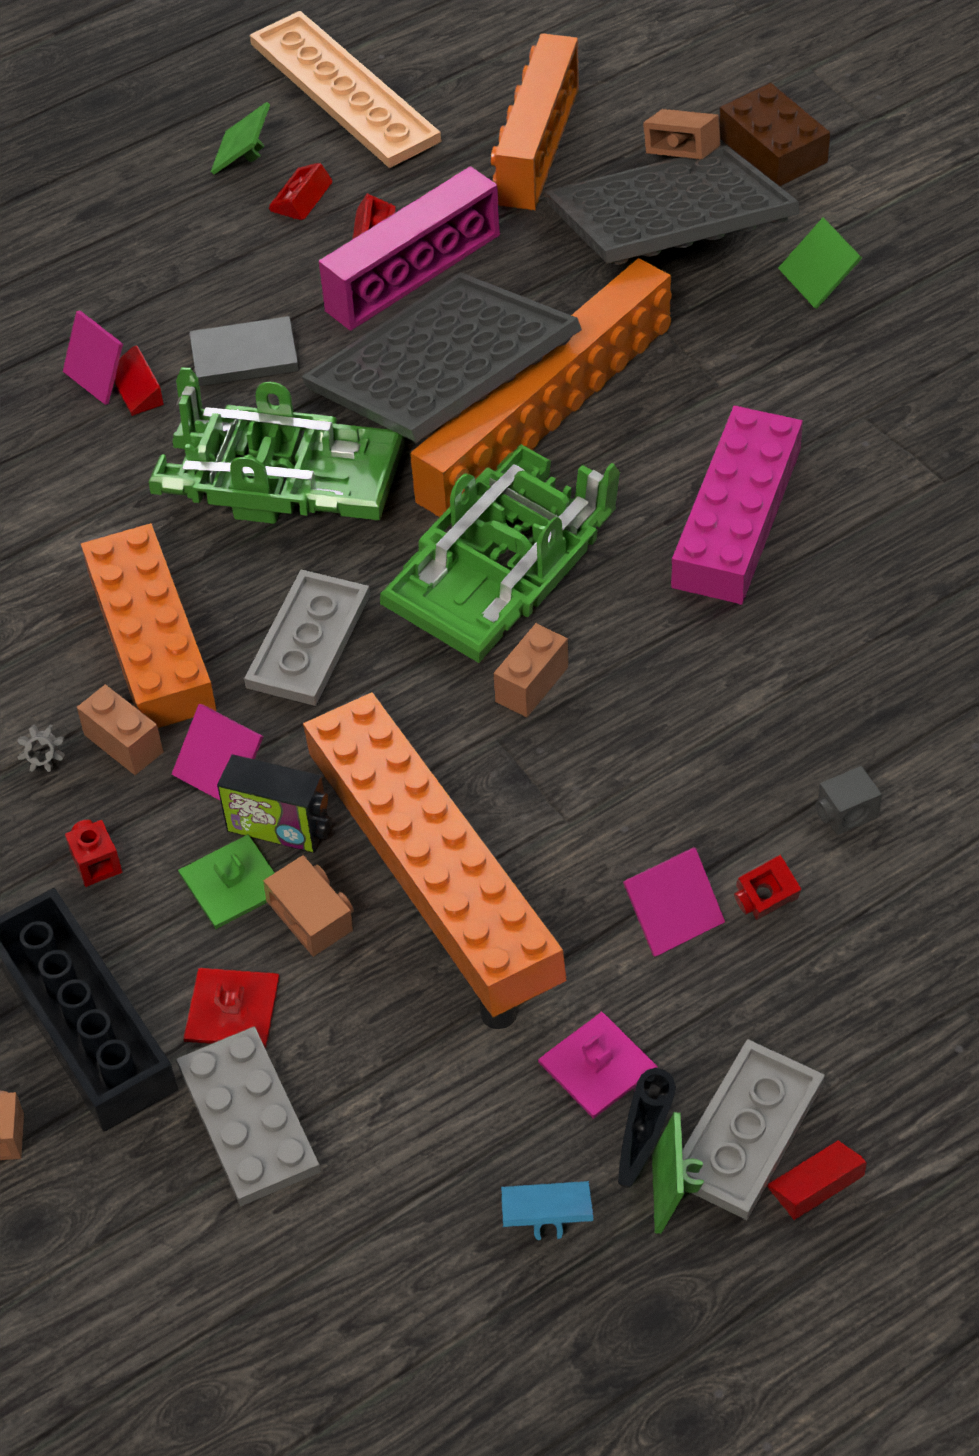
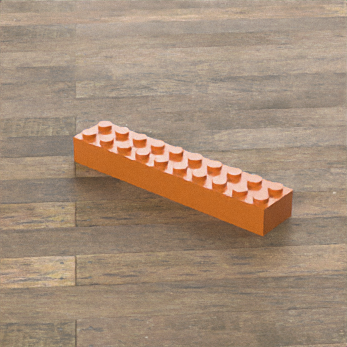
[410,258,672,517]
[303,692,567,1017]

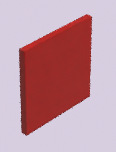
[183,968,280,1048]

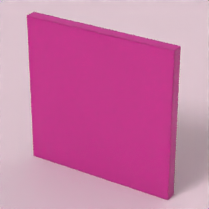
[63,311,123,405]
[172,704,264,800]
[623,847,725,957]
[538,1012,658,1119]

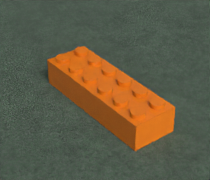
[491,33,579,210]
[81,523,217,728]

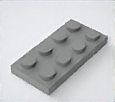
[244,570,370,706]
[176,1026,321,1207]
[682,1039,825,1220]

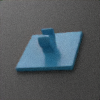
[501,1181,593,1240]

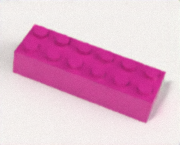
[319,166,500,331]
[671,406,803,604]

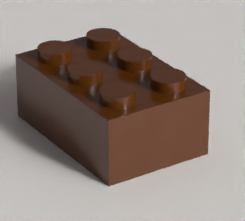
[719,83,830,186]

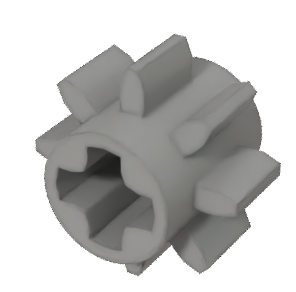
[17,724,65,772]

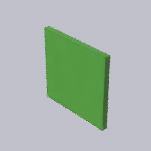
[211,102,270,174]
[778,217,862,309]
[178,835,274,929]
[652,1112,704,1234]

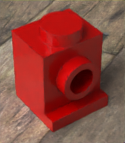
[65,820,123,887]
[734,854,802,920]

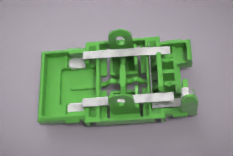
[149,367,405,523]
[380,444,620,663]

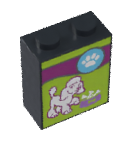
[217,754,332,853]

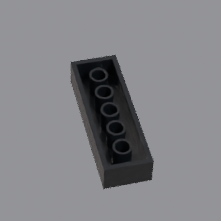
[0,887,178,1132]

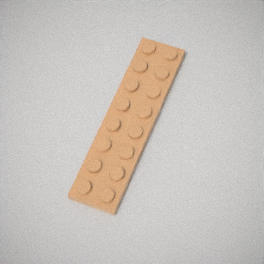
[250,11,441,168]

